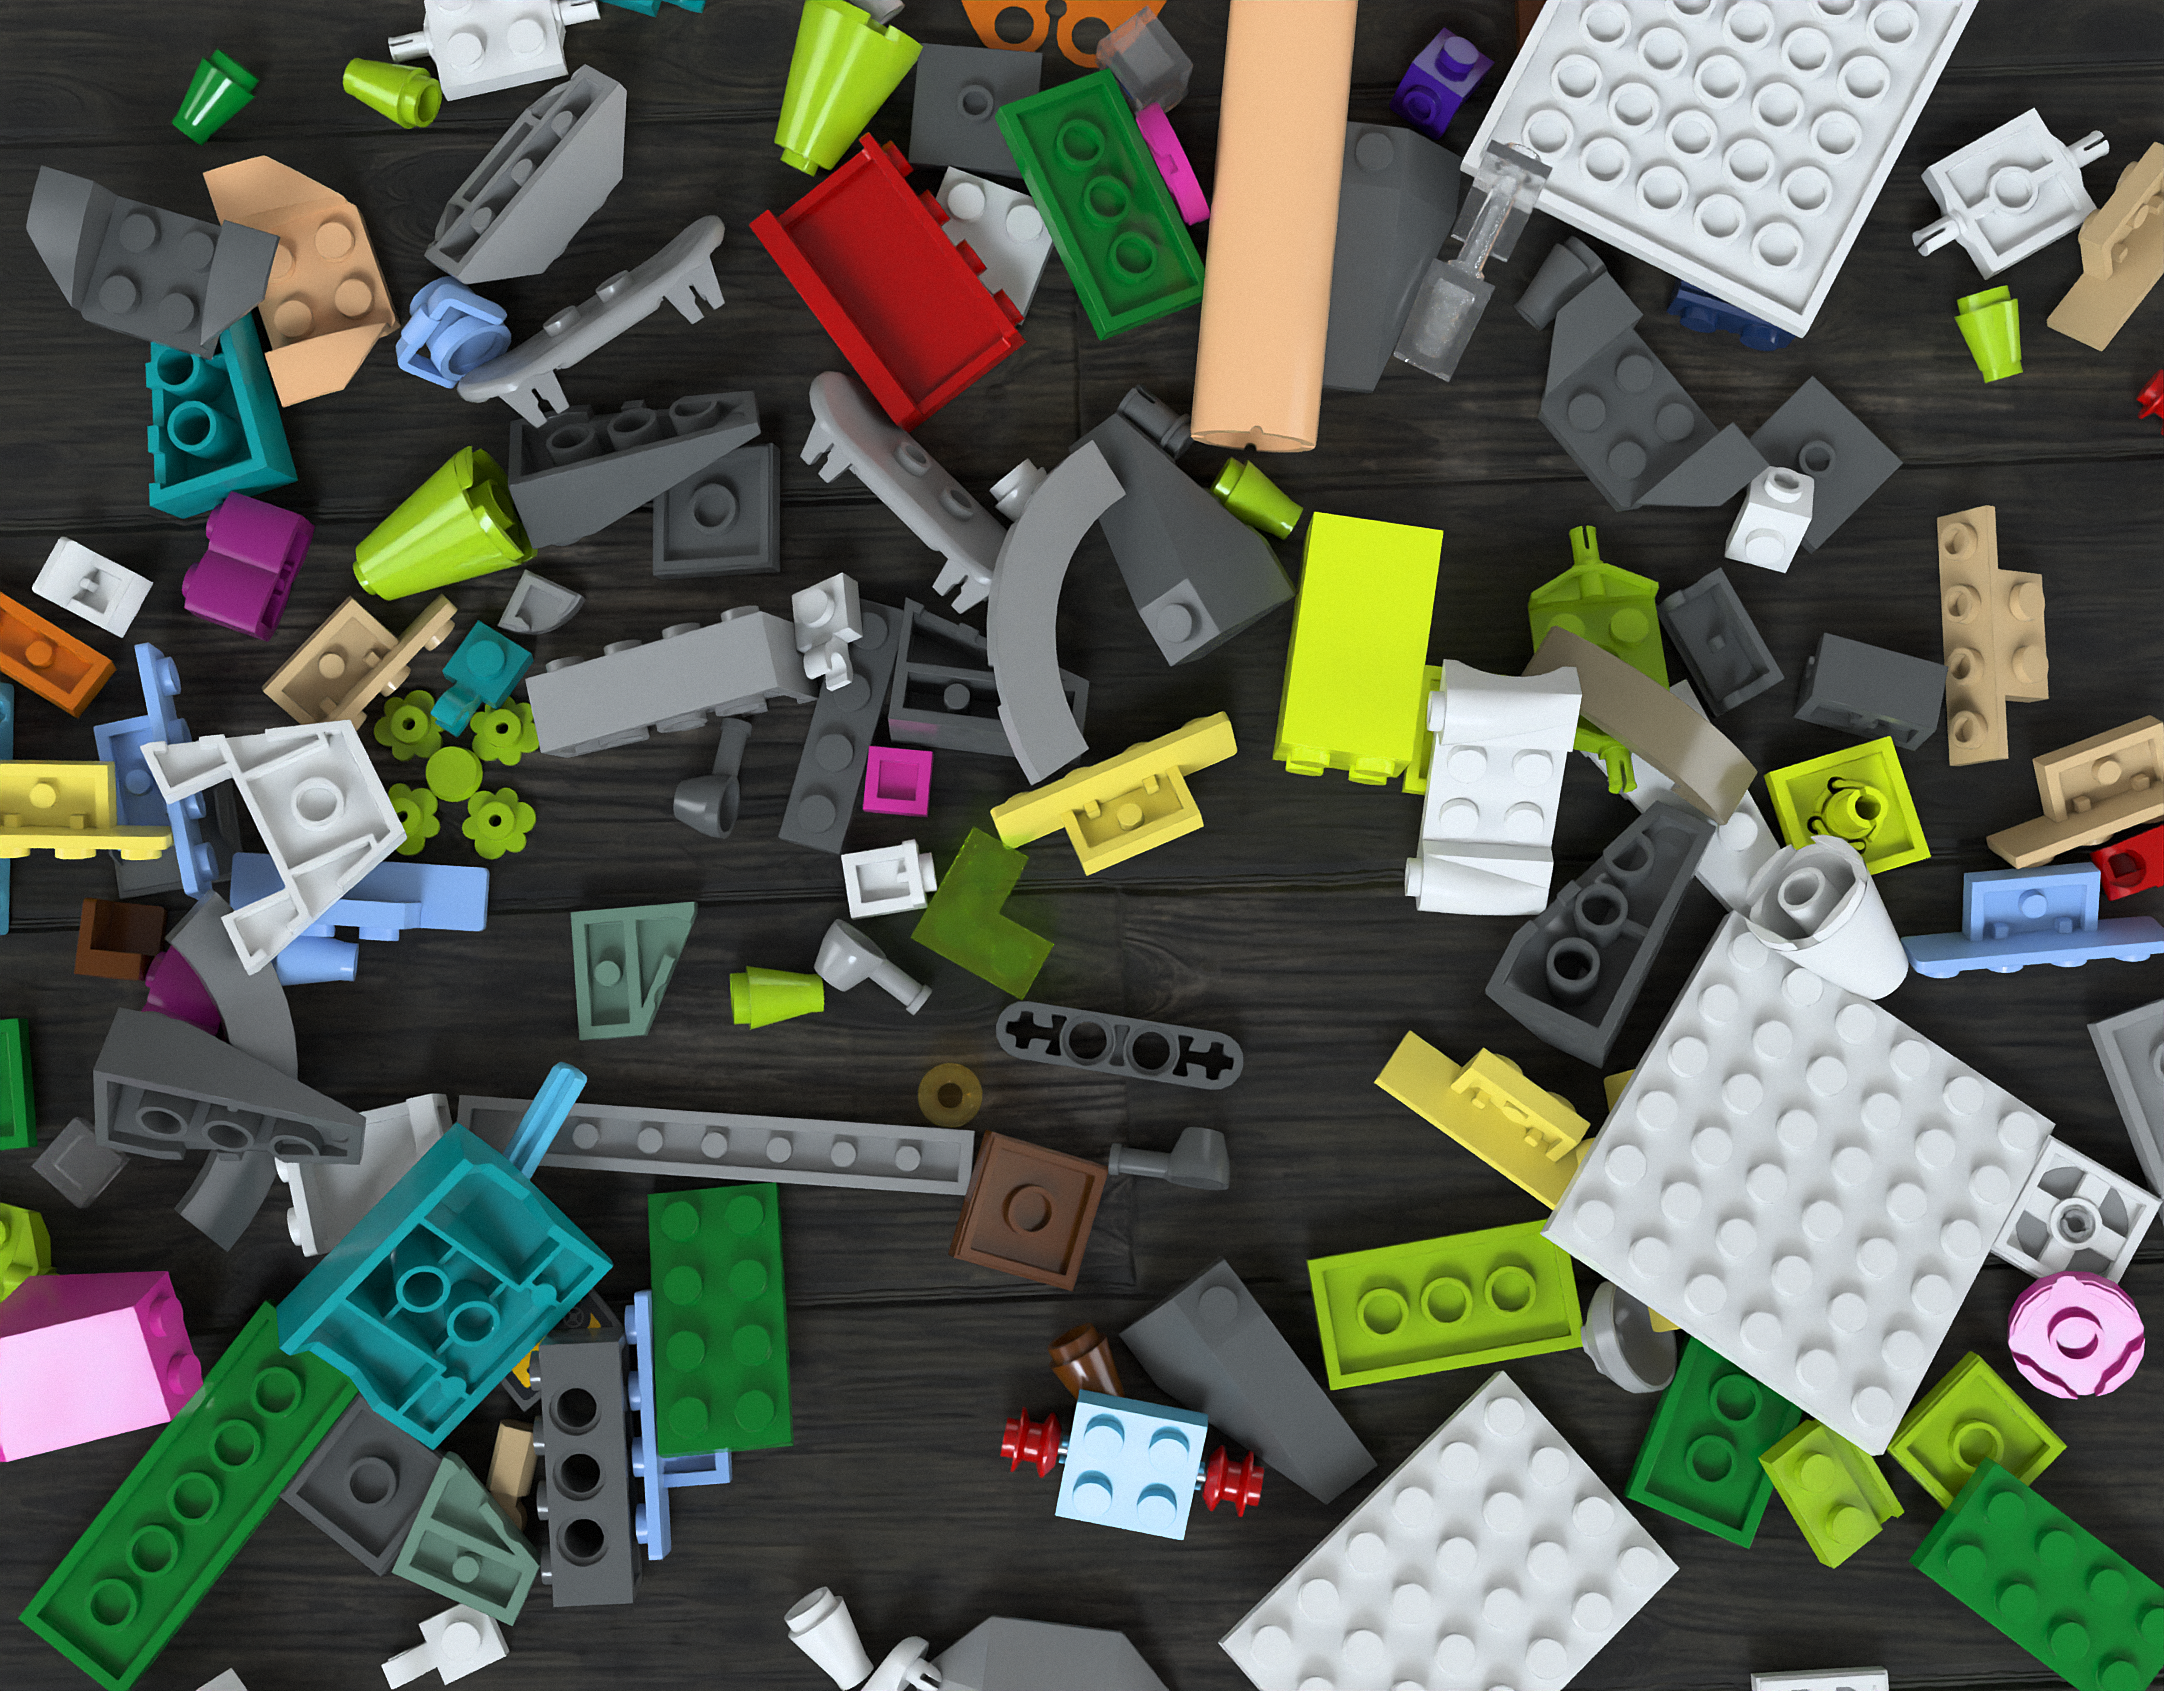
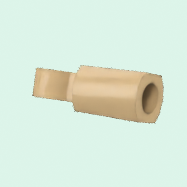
[486,1419,538,1532]

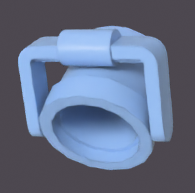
[395,276,511,389]

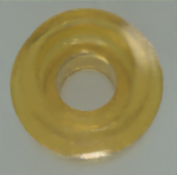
[918,1063,982,1128]

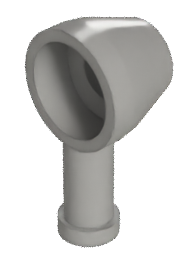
[814,919,933,1015]

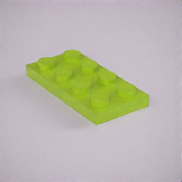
[1306,1218,1583,1390]

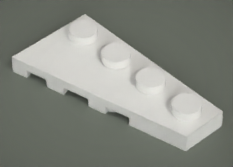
[1580,679,1780,920]

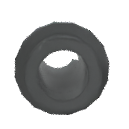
[1116,383,1194,460]

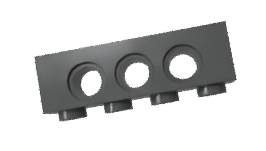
[529,1326,643,1607]

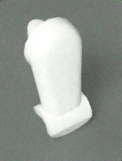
[861,1636,942,1691]

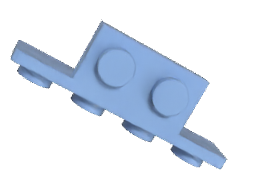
[93,642,219,900]
[230,852,490,941]
[1900,862,2164,978]
[625,1289,733,1560]

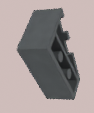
[888,597,1089,765]

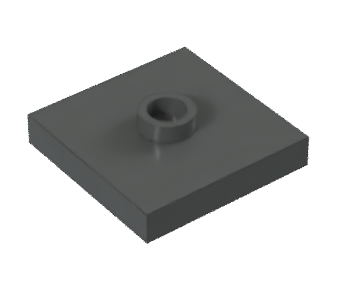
[908,43,1043,179]
[1743,376,1903,554]
[653,443,780,580]
[279,1392,447,1577]

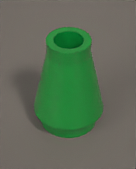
[171,48,260,146]

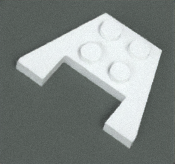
[140,720,407,976]

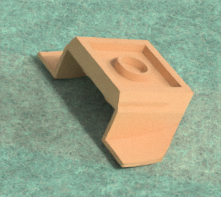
[203,155,401,407]

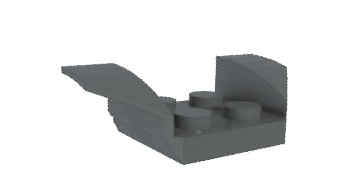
[26,165,280,360]
[1537,271,1770,512]

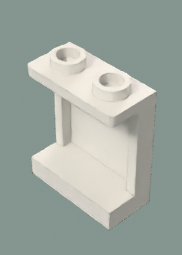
[275,1093,453,1257]

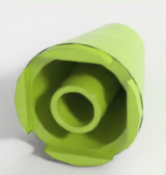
[774,0,923,177]
[353,446,538,601]

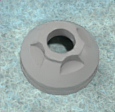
[1581,1280,1677,1393]

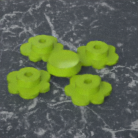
[374,690,540,860]

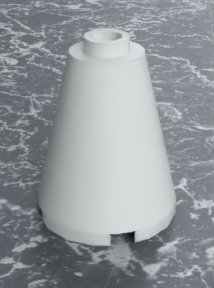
[1745,834,1909,1000]

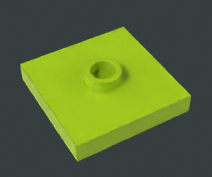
[1886,1351,2067,1511]

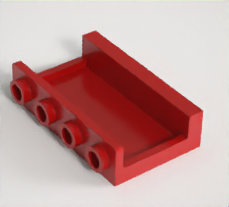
[749,132,1027,434]

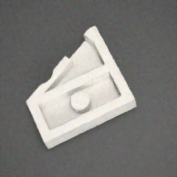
[936,166,1054,325]

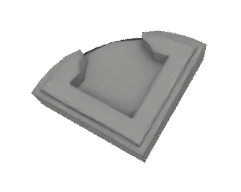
[498,569,586,635]

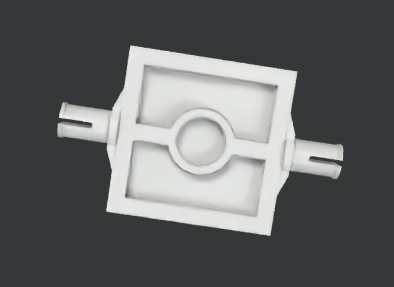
[388,0,601,101]
[1912,108,2109,280]

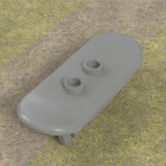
[457,215,725,428]
[800,371,1008,614]

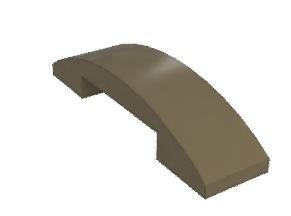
[1521,626,1758,825]

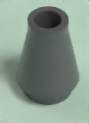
[1514,236,1607,331]

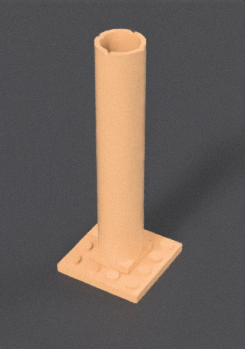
[1190,0,1358,452]

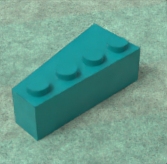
[145,311,298,519]

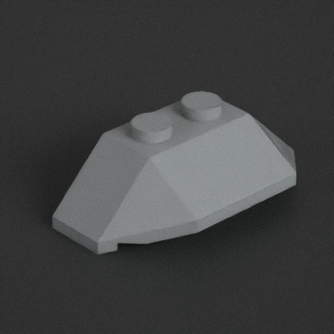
[424,64,627,284]
[917,1615,1170,1691]

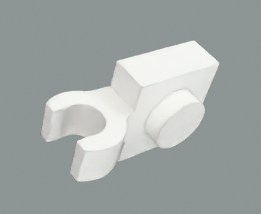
[792,572,863,691]
[381,1603,510,1689]

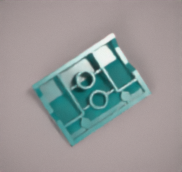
[276,1122,613,1450]

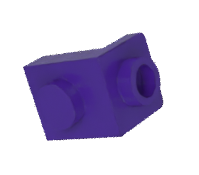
[1389,27,1495,140]

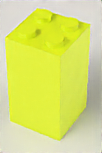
[1272,512,1443,785]

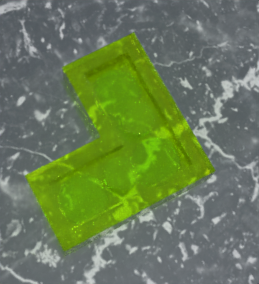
[911,826,1054,1001]

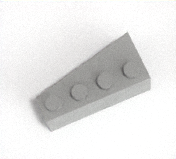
[525,606,819,758]

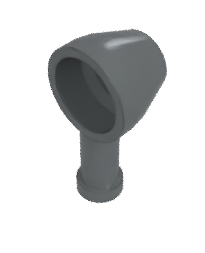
[673,718,753,839]
[1108,1127,1230,1190]

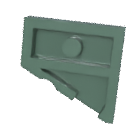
[571,902,698,1041]
[392,1451,541,1626]

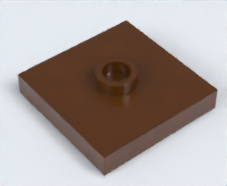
[948,1130,1109,1291]

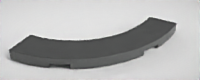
[165,889,298,1252]

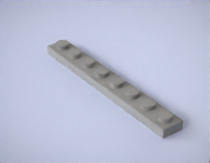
[457,1095,975,1195]

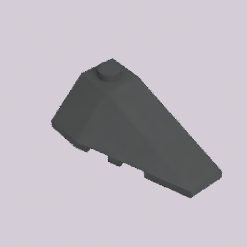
[508,390,761,549]
[1068,413,1298,666]
[1485,800,1716,1069]
[1118,1256,1378,1505]

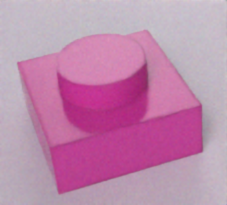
[863,746,934,818]

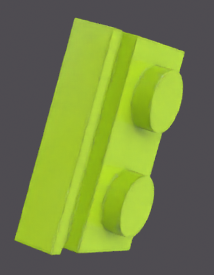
[1758,1419,1904,1569]

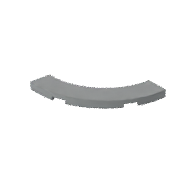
[987,439,1126,785]

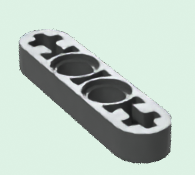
[996,1001,1243,1090]

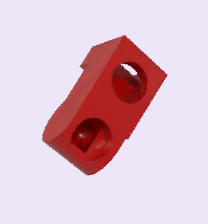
[2089,823,2164,901]

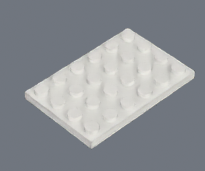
[1218,1371,1680,1691]

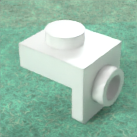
[1725,466,1814,573]
[32,537,153,638]
[841,839,937,920]

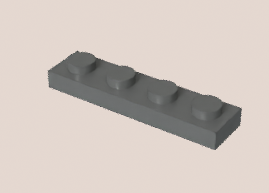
[778,598,904,856]

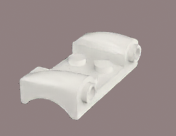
[1405,659,1582,915]

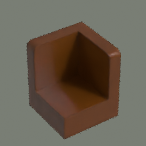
[74,897,168,982]

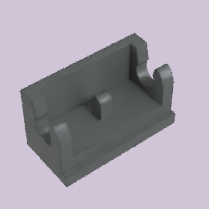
[1656,567,1785,719]
[1793,633,1949,751]

